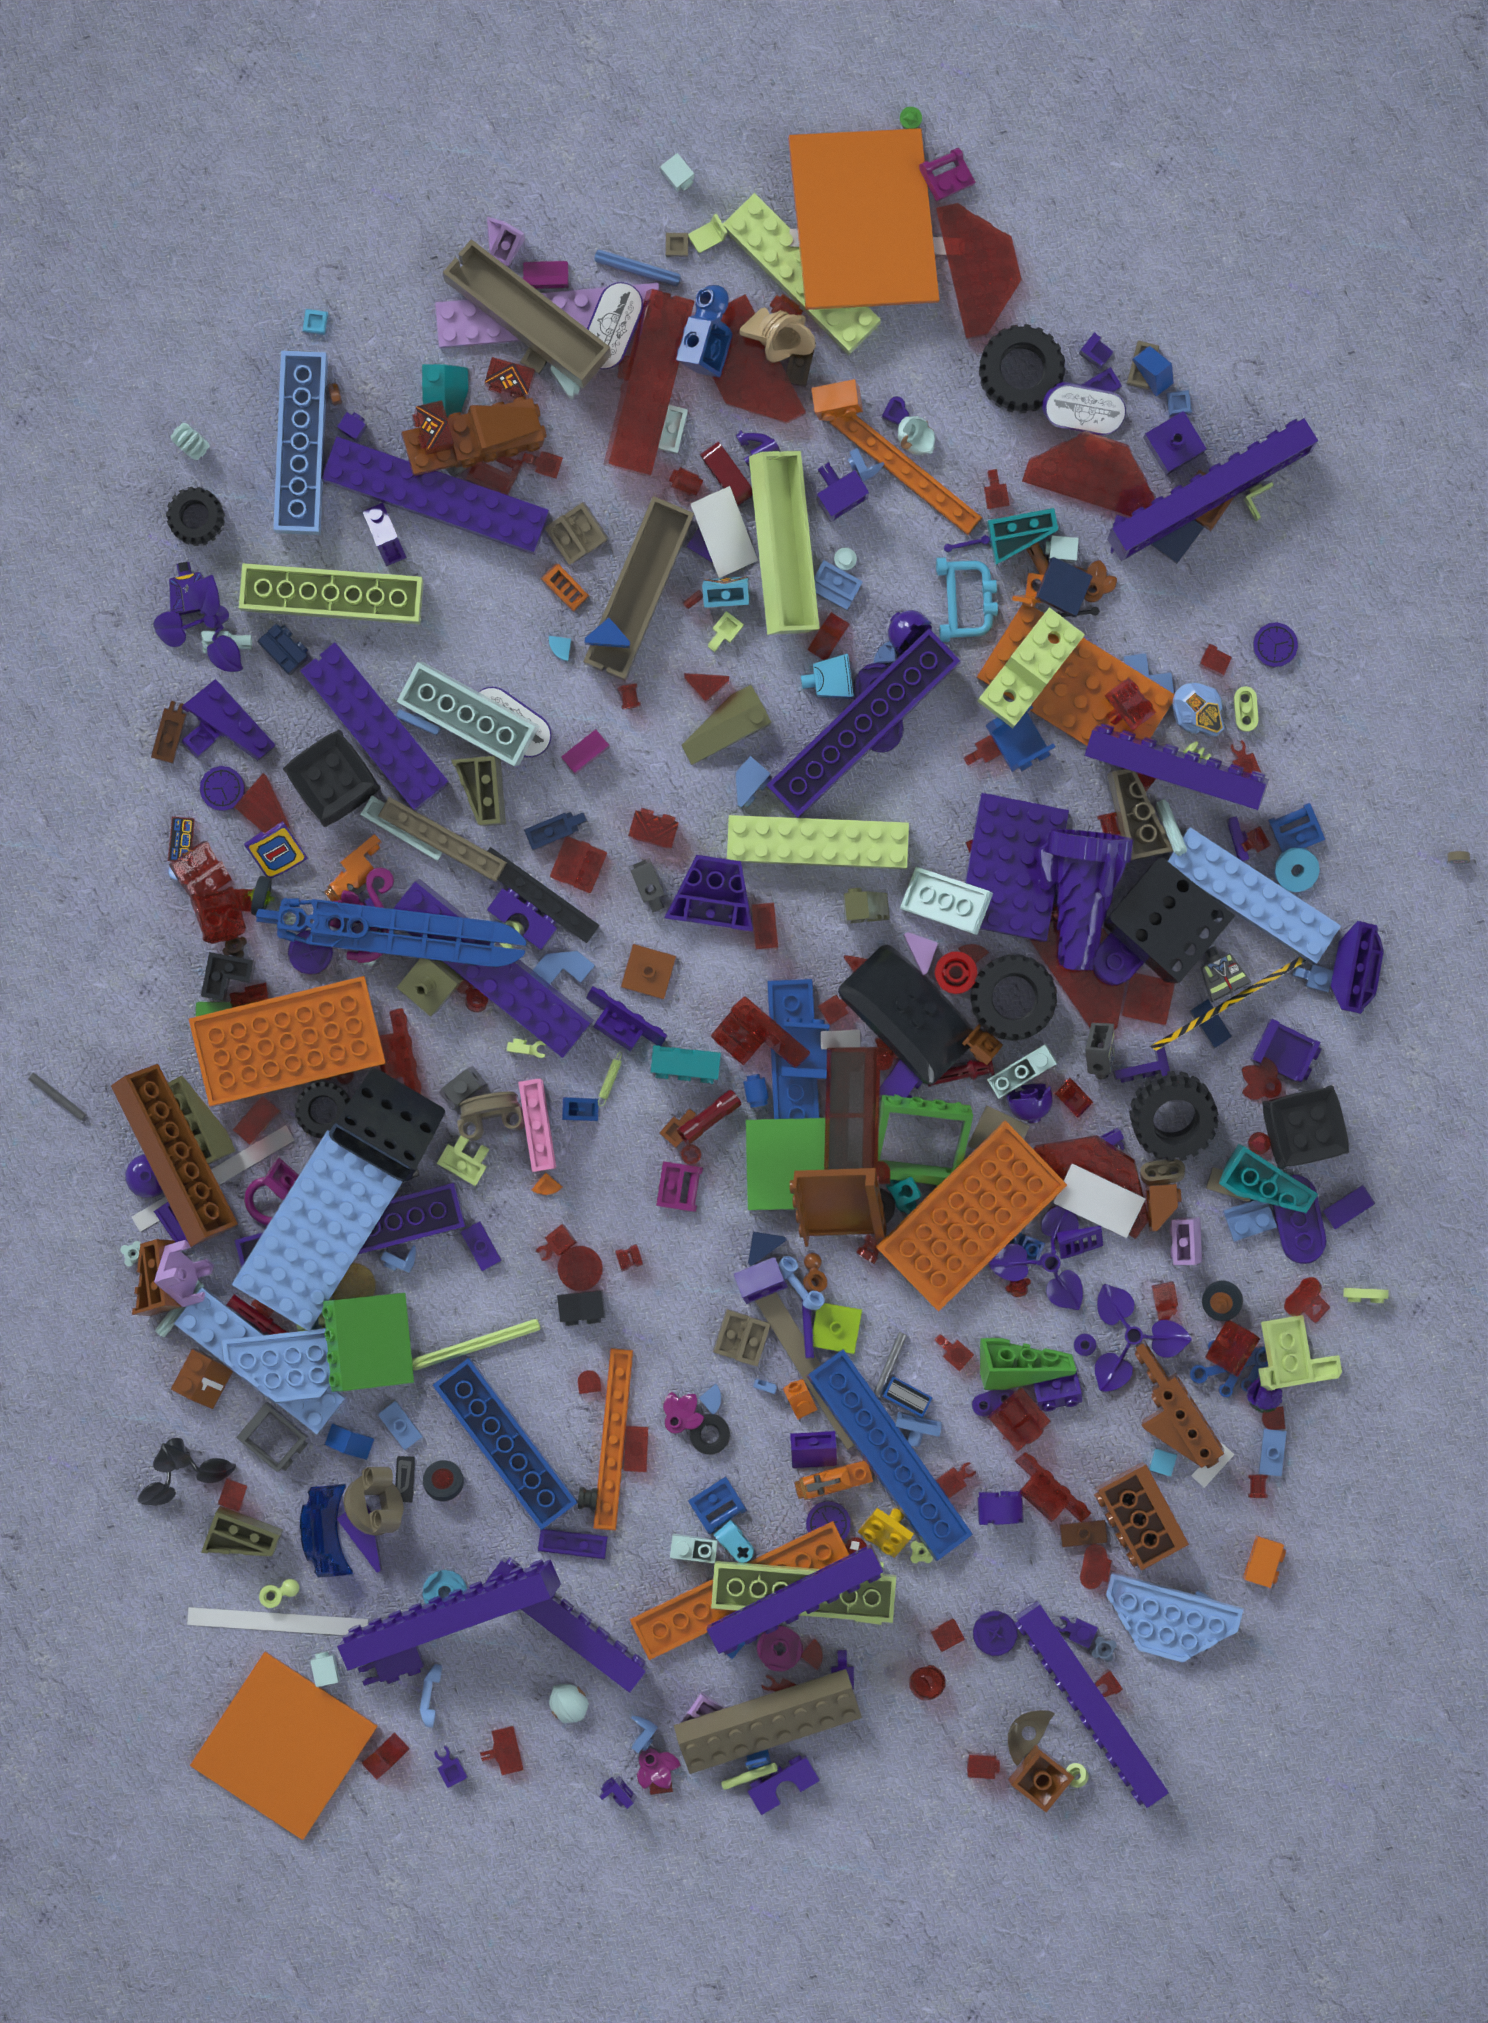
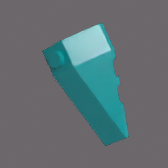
[422,364,469,422]
[1219,1144,1318,1213]

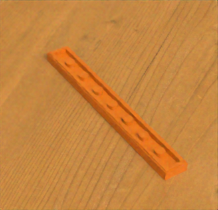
[829,415,982,536]
[593,1348,633,1531]

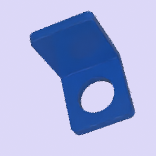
[745,1749,771,1771]

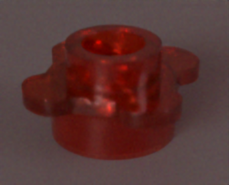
[1005,1278,1031,1297]

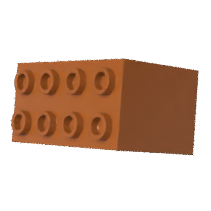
[1094,1462,1189,1571]

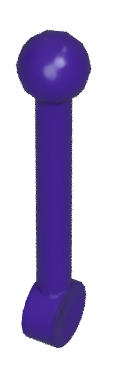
[944,535,990,552]

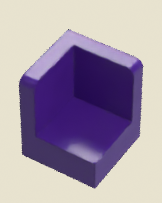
[1079,332,1113,369]

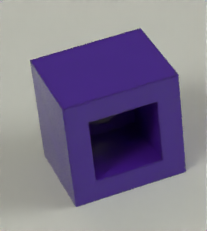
[337,412,367,442]

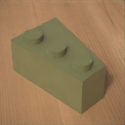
[451,756,506,827]
[843,888,890,924]
[201,1506,283,1556]

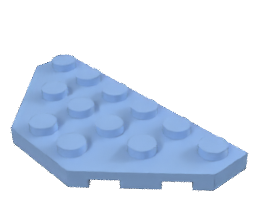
[221,1328,330,1403]
[1106,1572,1244,1663]

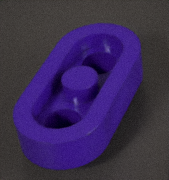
[972,1389,1016,1417]

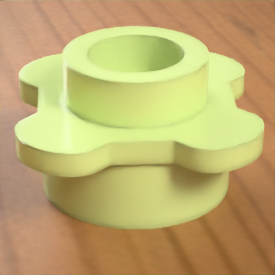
[910,1541,933,1563]

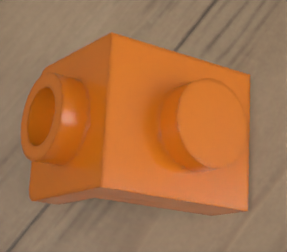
[783,1379,818,1420]

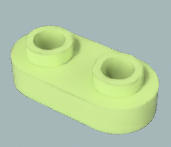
[1234,686,1258,732]
[1343,1288,1389,1303]

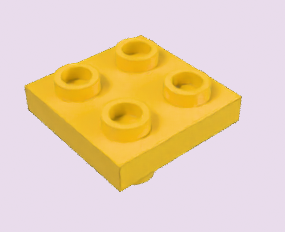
[858,1508,914,1558]

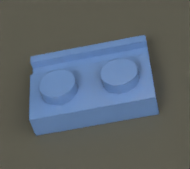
[814,560,863,611]
[1223,1200,1277,1242]

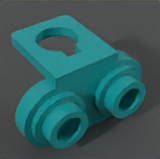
[885,1177,921,1214]

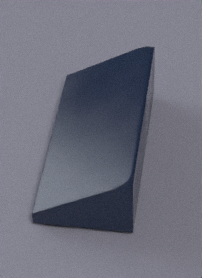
[1189,999,1232,1049]

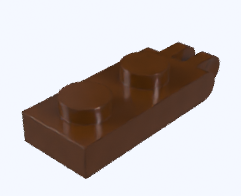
[151,700,187,764]

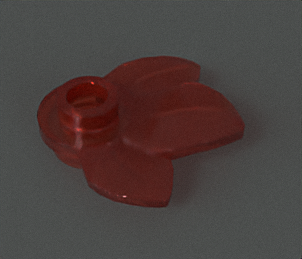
[1241,1057,1282,1100]

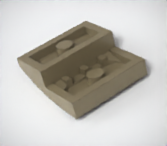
[545,502,609,565]
[967,1105,1030,1150]
[713,1309,771,1367]

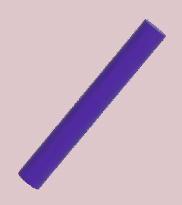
[801,1292,814,1359]

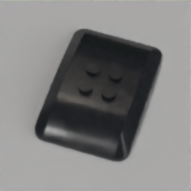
[838,945,973,1085]

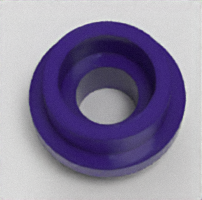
[1074,1333,1096,1356]

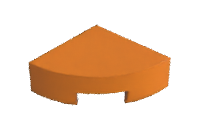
[531,1173,563,1195]

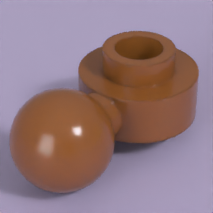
[803,1253,827,1292]

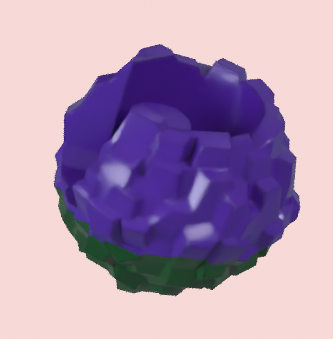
[1246,1378,1283,1413]

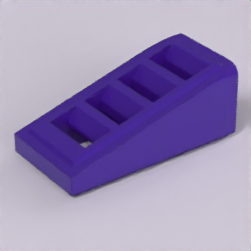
[1056,1226,1103,1259]

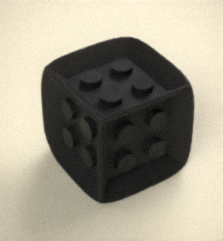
[283,729,381,827]
[1262,1085,1349,1169]

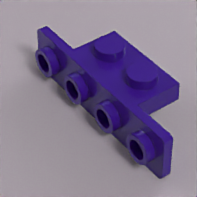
[586,986,667,1052]

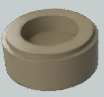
[1447,851,1470,864]

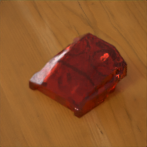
[190,886,246,944]

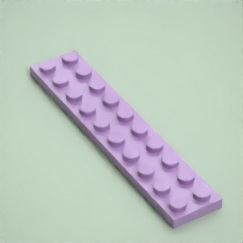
[435,283,662,348]

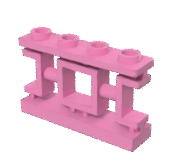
[518,1078,556,1172]

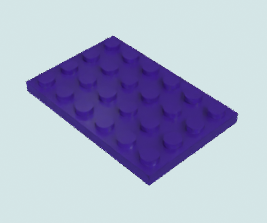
[965,793,1069,942]

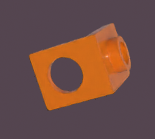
[1012,573,1044,607]

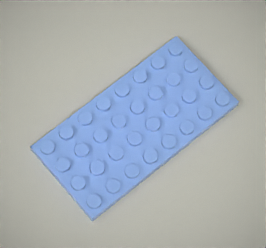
[232,1130,403,1331]

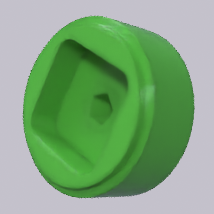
[900,107,922,129]

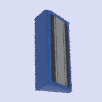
[882,1376,933,1418]

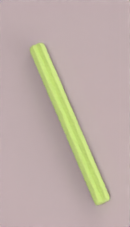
[412,1319,541,1371]

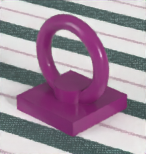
[244,1158,299,1226]

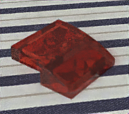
[169,841,232,904]

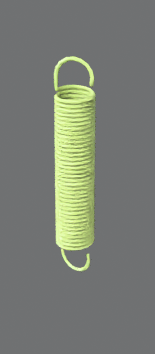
[598,1052,622,1106]

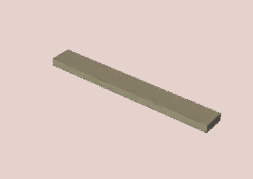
[755,1292,854,1449]

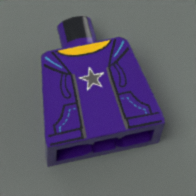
[169,562,204,616]

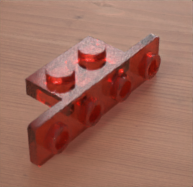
[730,996,810,1068]
[379,1008,422,1094]
[1015,1452,1091,1522]

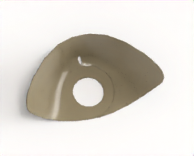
[1008,1710,1055,1766]

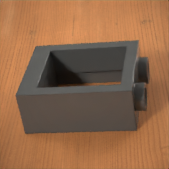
[236,1402,308,1473]

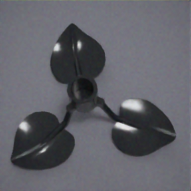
[138,1438,236,1506]

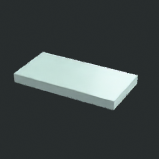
[900,867,993,935]

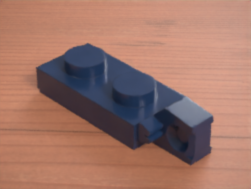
[524,812,588,851]

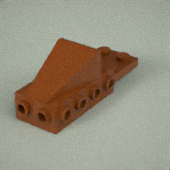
[401,397,547,476]
[1134,1339,1224,1469]

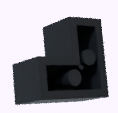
[201,952,256,1002]
[557,1290,606,1326]

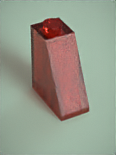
[234,773,291,833]

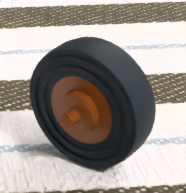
[1202,1280,1243,1321]

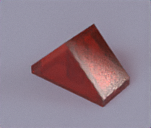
[807,612,850,660]
[684,673,729,704]
[1052,1078,1093,1118]
[362,1732,410,1780]

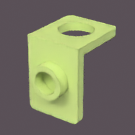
[688,214,727,253]
[1244,482,1273,521]

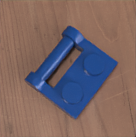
[1268,803,1326,853]
[688,1476,748,1535]

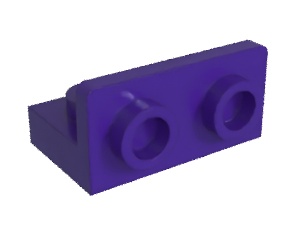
[1033,1371,1082,1412]
[599,1776,637,1809]

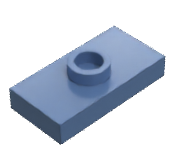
[396,709,442,736]
[378,1401,423,1450]
[1258,1428,1287,1476]

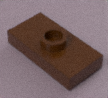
[1060,1520,1107,1547]

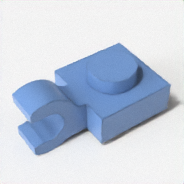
[1292,965,1333,992]

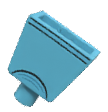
[801,654,853,699]

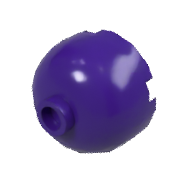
[887,610,932,654]
[1007,1083,1053,1123]
[125,1154,163,1198]

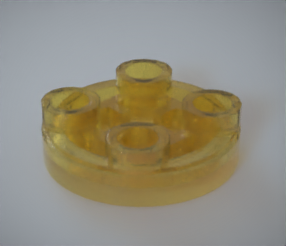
[332,1263,376,1300]

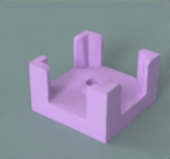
[154,1240,214,1307]

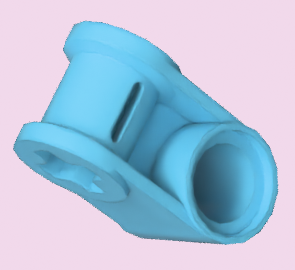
[714,1520,754,1563]

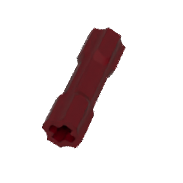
[677,1090,742,1145]

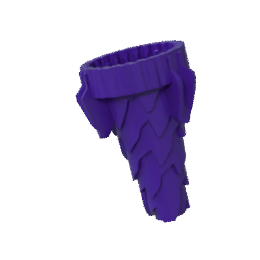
[1039,828,1133,970]

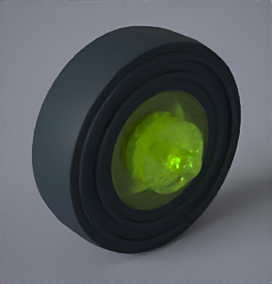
[248,876,275,916]

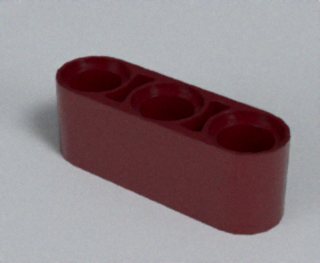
[700,442,753,506]

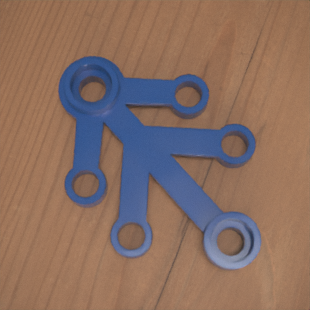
[1189,1334,1268,1397]

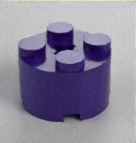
[977,1490,1024,1525]

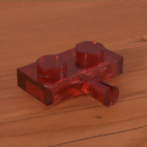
[480,1725,524,1775]

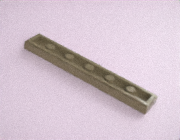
[378,797,507,882]

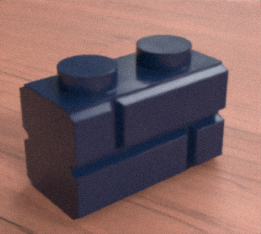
[257,623,309,676]

